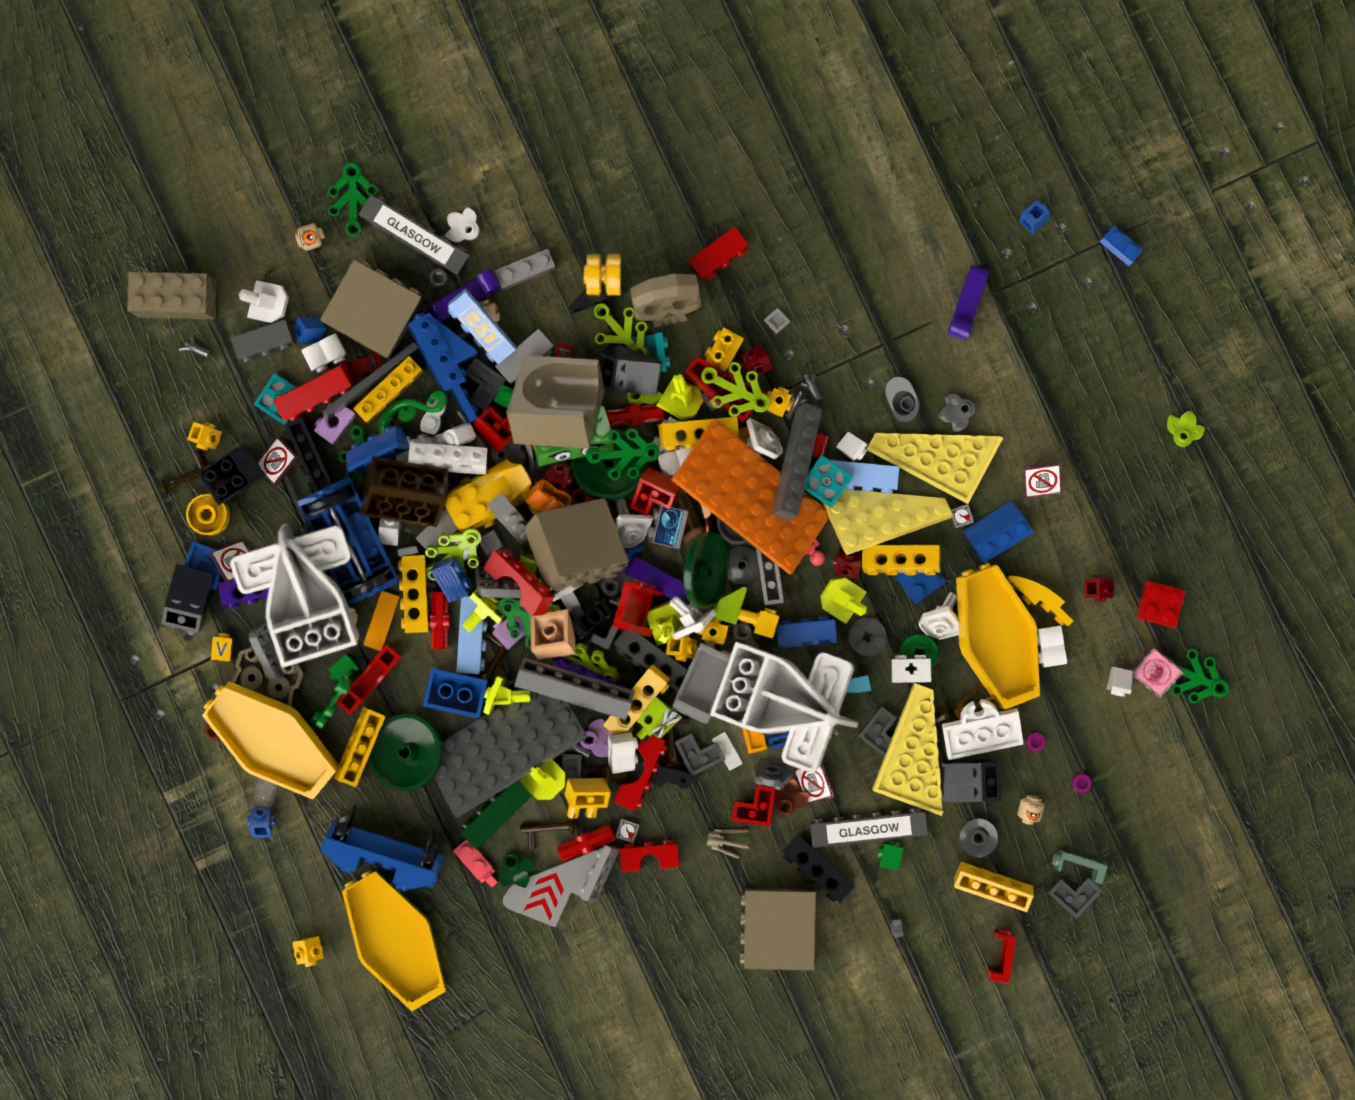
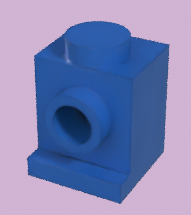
[1020,200,1050,235]

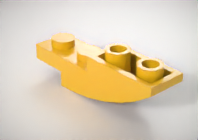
[1006,575,1073,626]

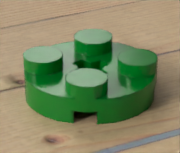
[900,634,938,671]

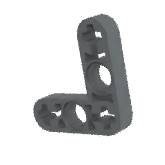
[475,560,521,598]
[249,618,285,680]

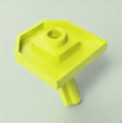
[657,374,704,420]
[820,577,867,624]
[462,589,508,632]
[647,601,682,646]
[483,677,531,715]
[519,759,565,800]

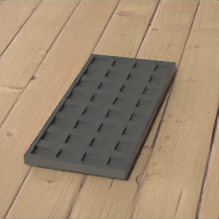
[434,690,587,818]

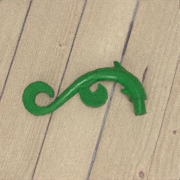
[378,390,448,435]

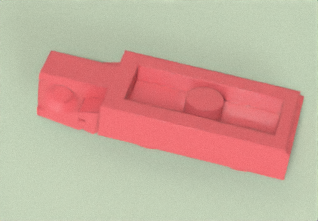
[453,840,498,887]

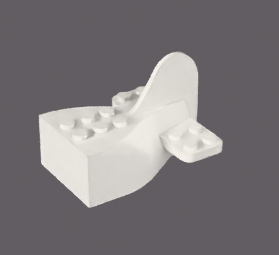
[231,523,359,667]
[710,642,858,772]

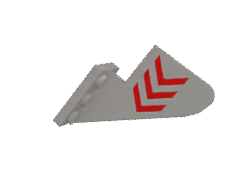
[503,845,620,927]

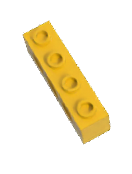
[353,356,424,424]
[658,417,739,451]
[862,545,941,575]
[398,555,430,633]
[603,664,670,735]
[333,707,385,787]
[954,862,1034,912]

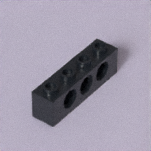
[782,834,855,903]

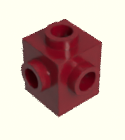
[740,344,773,378]
[544,463,573,492]
[832,548,862,579]
[1084,575,1114,602]

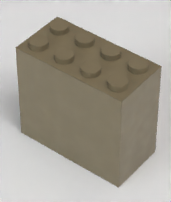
[320,259,424,360]
[128,272,217,319]
[524,498,628,592]
[740,888,816,970]

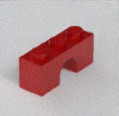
[620,840,679,872]

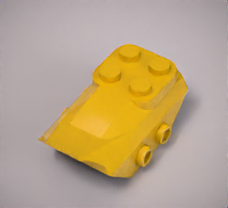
[445,459,532,534]

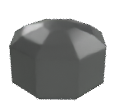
[429,268,448,287]
[733,622,752,641]
[890,918,904,938]

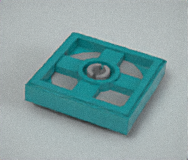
[253,373,296,425]
[804,455,853,508]

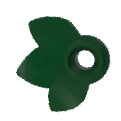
[499,852,536,888]

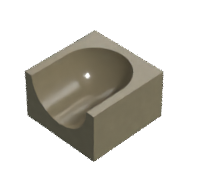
[507,355,605,449]

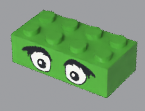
[533,406,614,466]

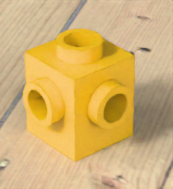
[766,387,793,418]
[187,422,222,451]
[699,618,728,646]
[666,634,697,662]
[292,936,324,967]

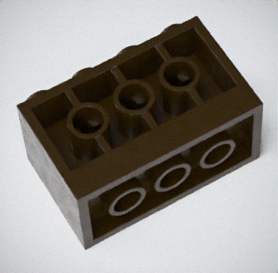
[361,456,448,527]

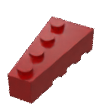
[683,357,768,425]
[273,361,356,422]

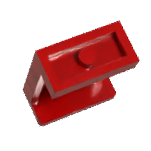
[613,580,663,637]
[987,928,1016,983]

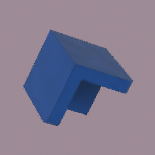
[293,317,326,344]

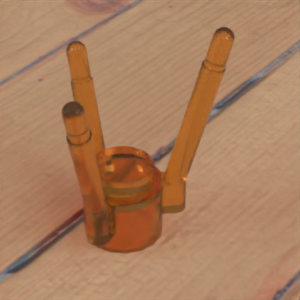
[953,683,995,720]

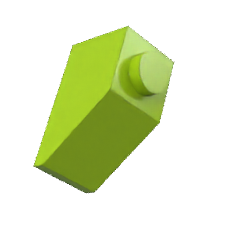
[712,587,747,625]

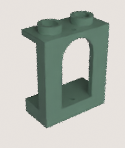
[1052,850,1108,885]

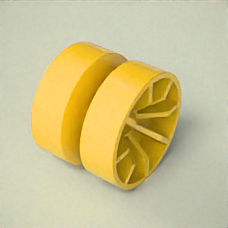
[584,254,621,295]
[186,494,231,536]

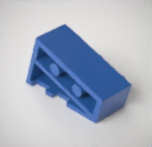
[776,616,837,648]

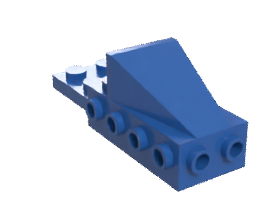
[408,312,478,425]

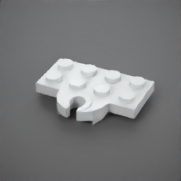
[942,699,1024,760]

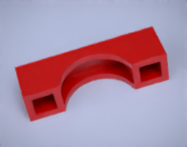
[483,549,555,616]
[336,644,403,715]
[614,734,667,811]

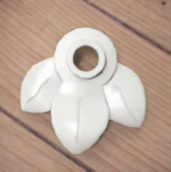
[445,207,479,243]

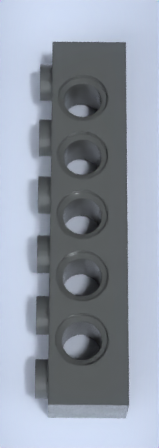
[614,630,687,691]

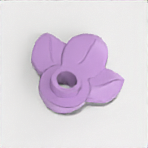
[580,719,614,757]

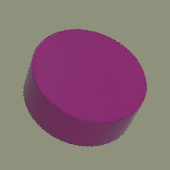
[1026,732,1046,752]
[1072,773,1092,793]

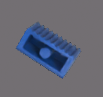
[1100,226,1143,266]
[431,556,472,603]

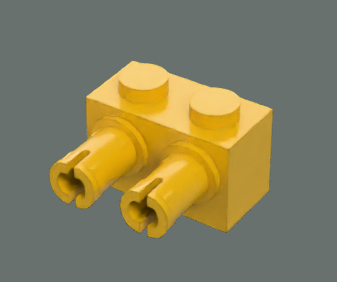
[704,328,744,372]
[738,608,779,638]
[565,778,611,819]

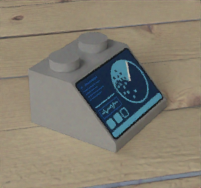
[647,505,688,549]

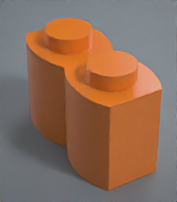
[526,480,572,512]

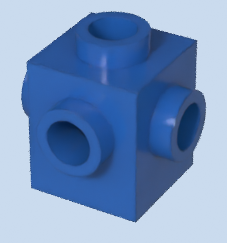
[247,807,276,838]

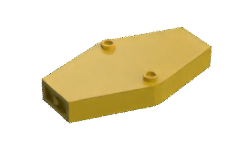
[956,563,1040,709]
[202,681,339,799]
[342,870,447,1011]

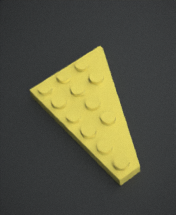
[866,433,1003,504]
[822,489,953,555]
[872,683,943,816]

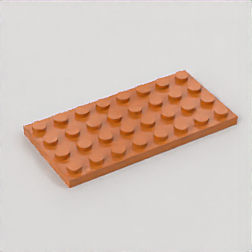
[671,419,829,574]

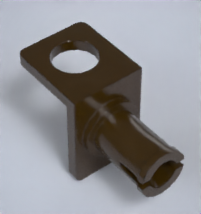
[581,767,627,786]

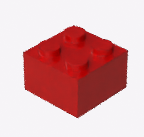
[1136,581,1185,628]

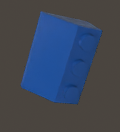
[346,426,410,474]
[963,501,1033,563]
[423,668,488,718]

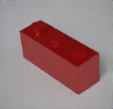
[688,227,748,281]

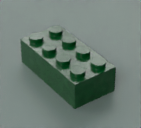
[460,780,533,850]

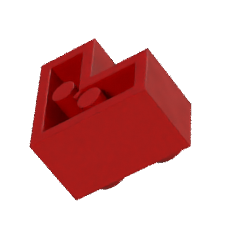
[472,407,513,453]
[630,468,681,516]
[731,784,775,826]

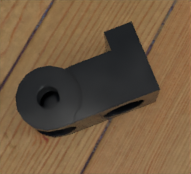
[655,765,692,789]

